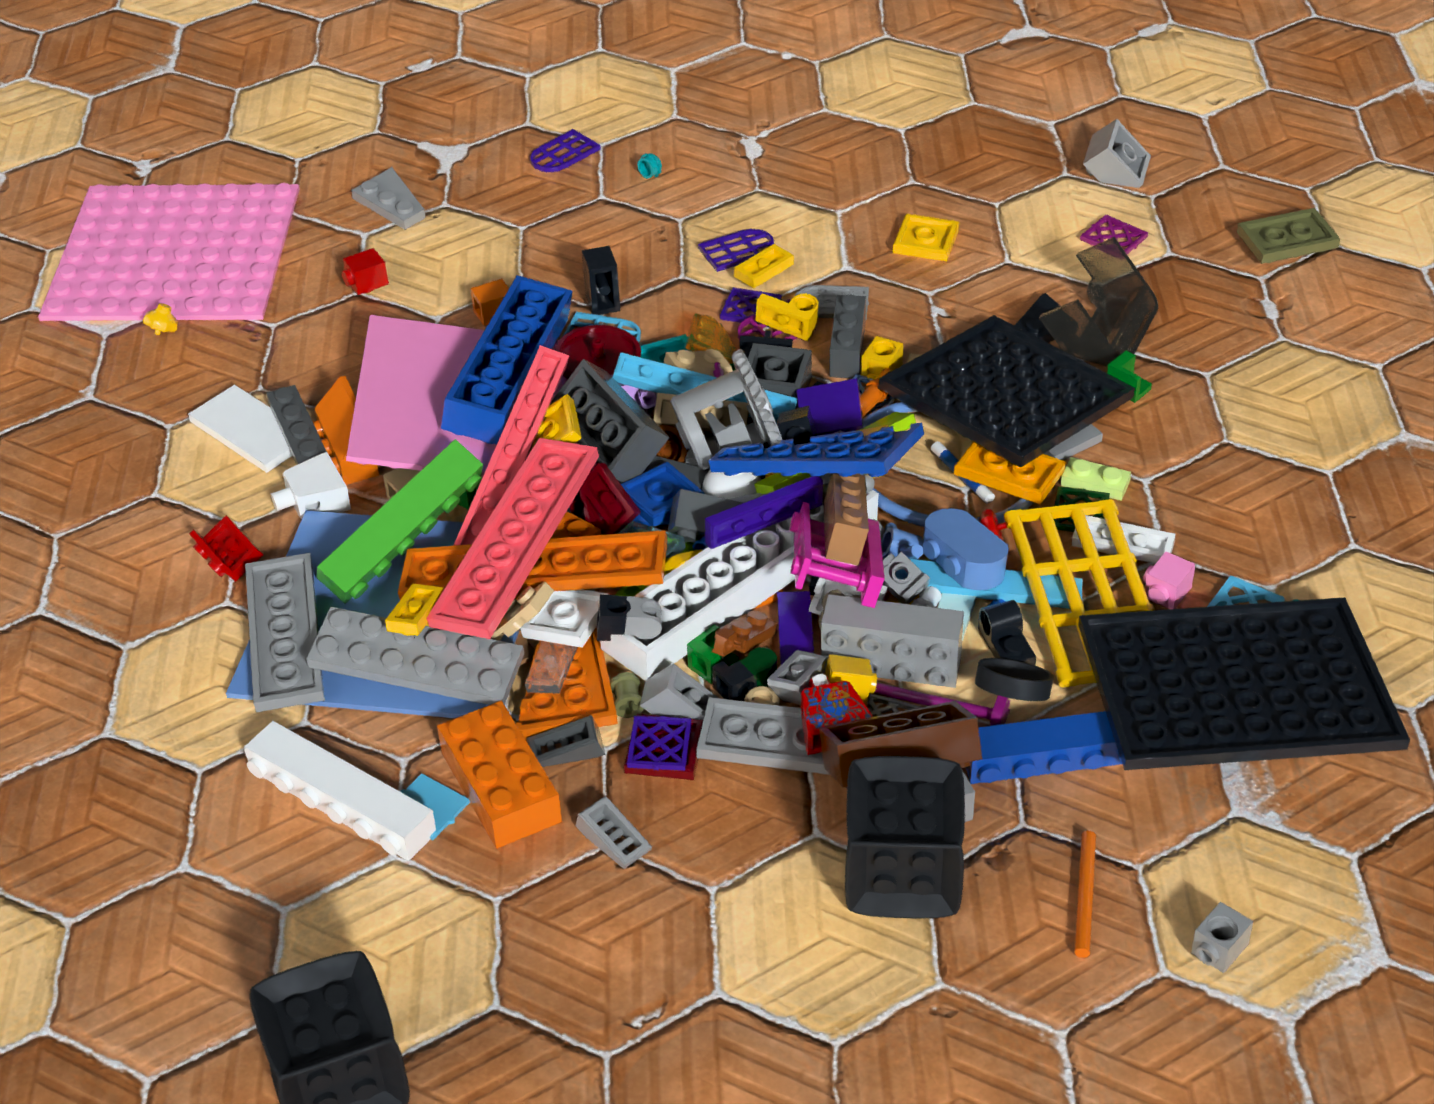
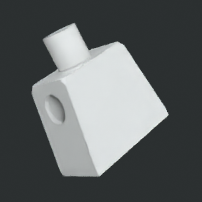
[271,452,351,519]

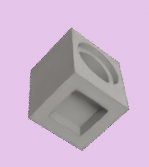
[1191,902,1253,973]

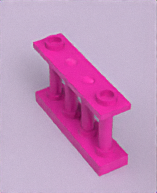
[790,502,885,608]

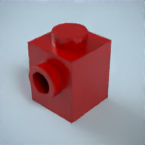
[342,248,389,295]

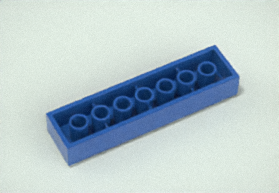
[441,275,573,445]

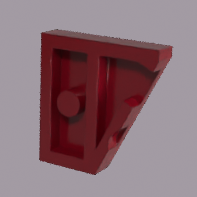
[579,463,641,535]

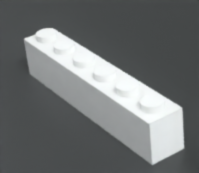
[244,721,436,861]

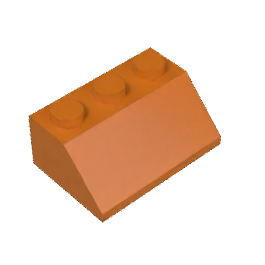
[313,376,379,485]

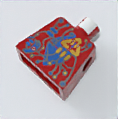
[801,674,873,755]

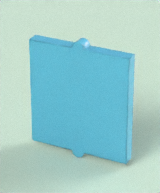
[400,773,470,841]

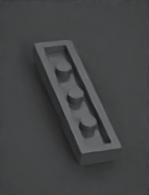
[266,385,326,465]

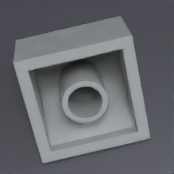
[1083,119,1151,188]

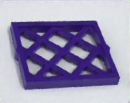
[720,287,782,327]
[627,716,692,771]

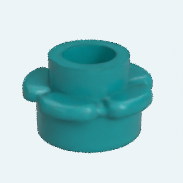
[637,153,662,179]

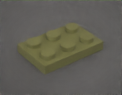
[1237,208,1340,264]

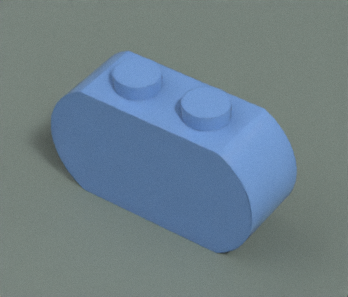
[922,508,1009,590]

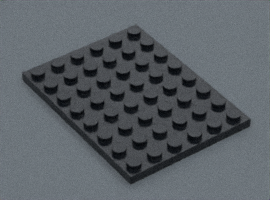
[1078,597,1410,770]

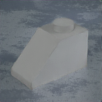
[640,663,718,720]

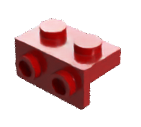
[189,515,263,582]

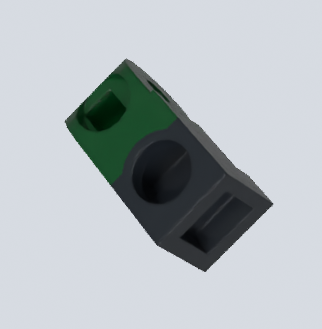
[712,647,777,701]

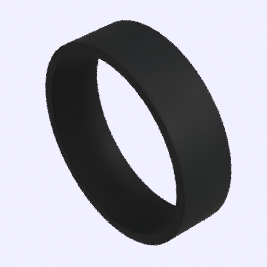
[975,658,1054,701]

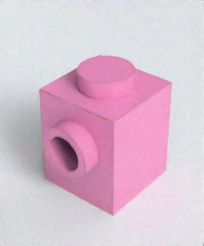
[1143,552,1195,609]

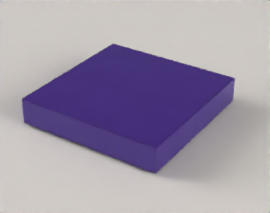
[797,378,863,436]

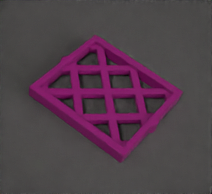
[1080,215,1148,258]

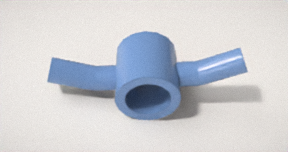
[881,523,923,559]

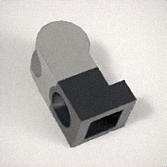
[597,594,662,641]

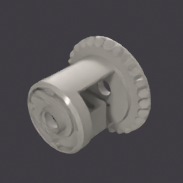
[671,349,782,470]

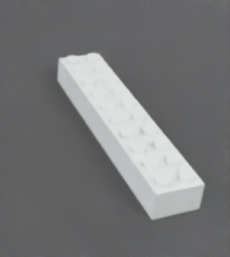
[600,473,879,681]

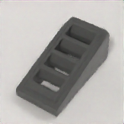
[527,715,605,767]

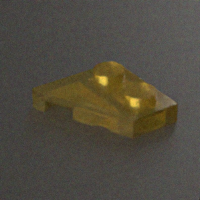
[685,313,737,364]

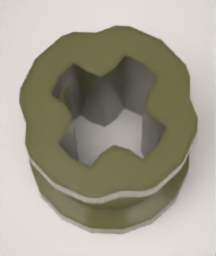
[610,672,644,718]

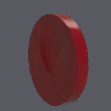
[555,325,641,379]

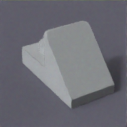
[767,650,828,705]

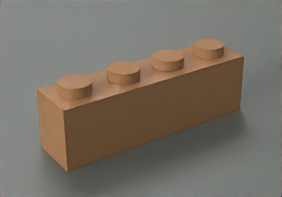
[823,473,869,566]

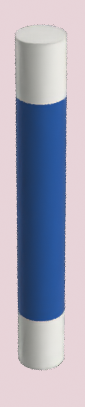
[931,441,995,504]

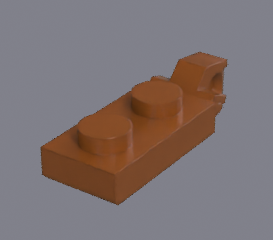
[712,611,778,657]

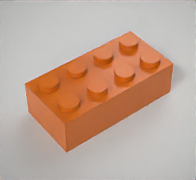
[437,700,562,849]

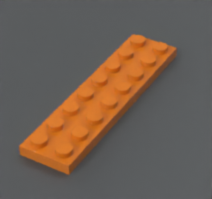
[398,530,668,600]

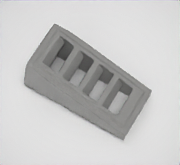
[575,796,652,869]

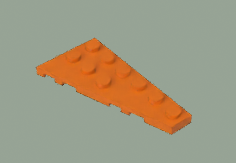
[516,589,618,739]

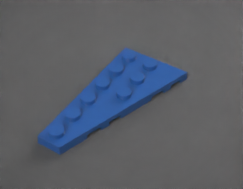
[708,422,924,477]

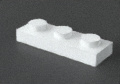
[1072,515,1176,564]

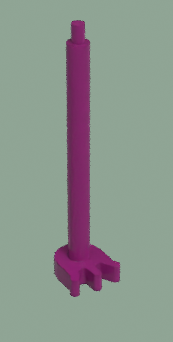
[874,682,1010,726]

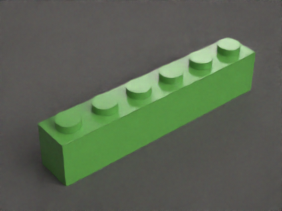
[317,439,483,604]

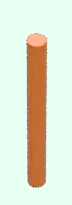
[1075,831,1096,958]

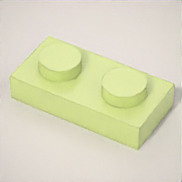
[1061,457,1131,501]

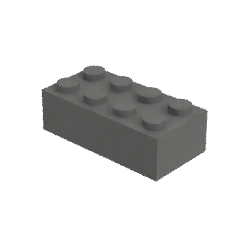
[550,359,670,483]

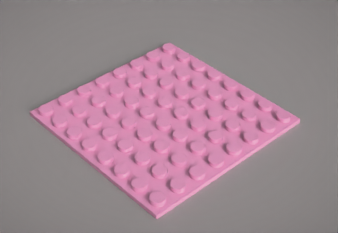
[38,183,300,321]
[346,315,597,478]

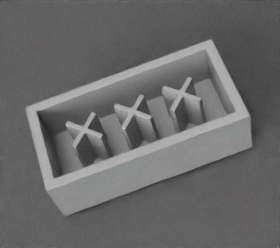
[821,594,964,688]

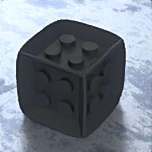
[845,756,965,919]
[249,951,410,1104]

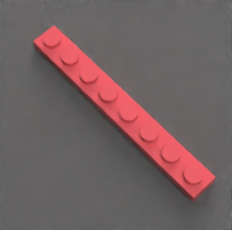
[453,345,569,546]

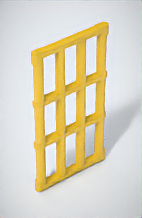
[1004,499,1155,687]

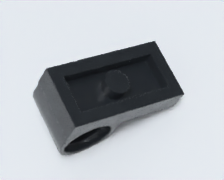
[978,600,1036,665]

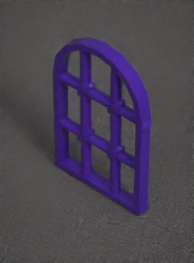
[530,129,601,172]
[698,229,774,272]

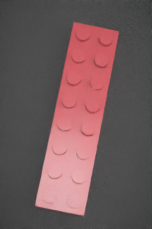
[427,438,599,639]

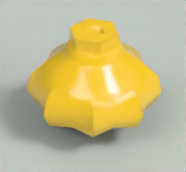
[143,303,178,335]

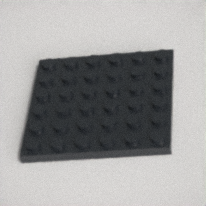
[878,315,1135,468]

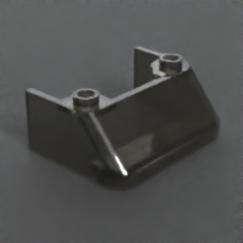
[1039,237,1158,367]

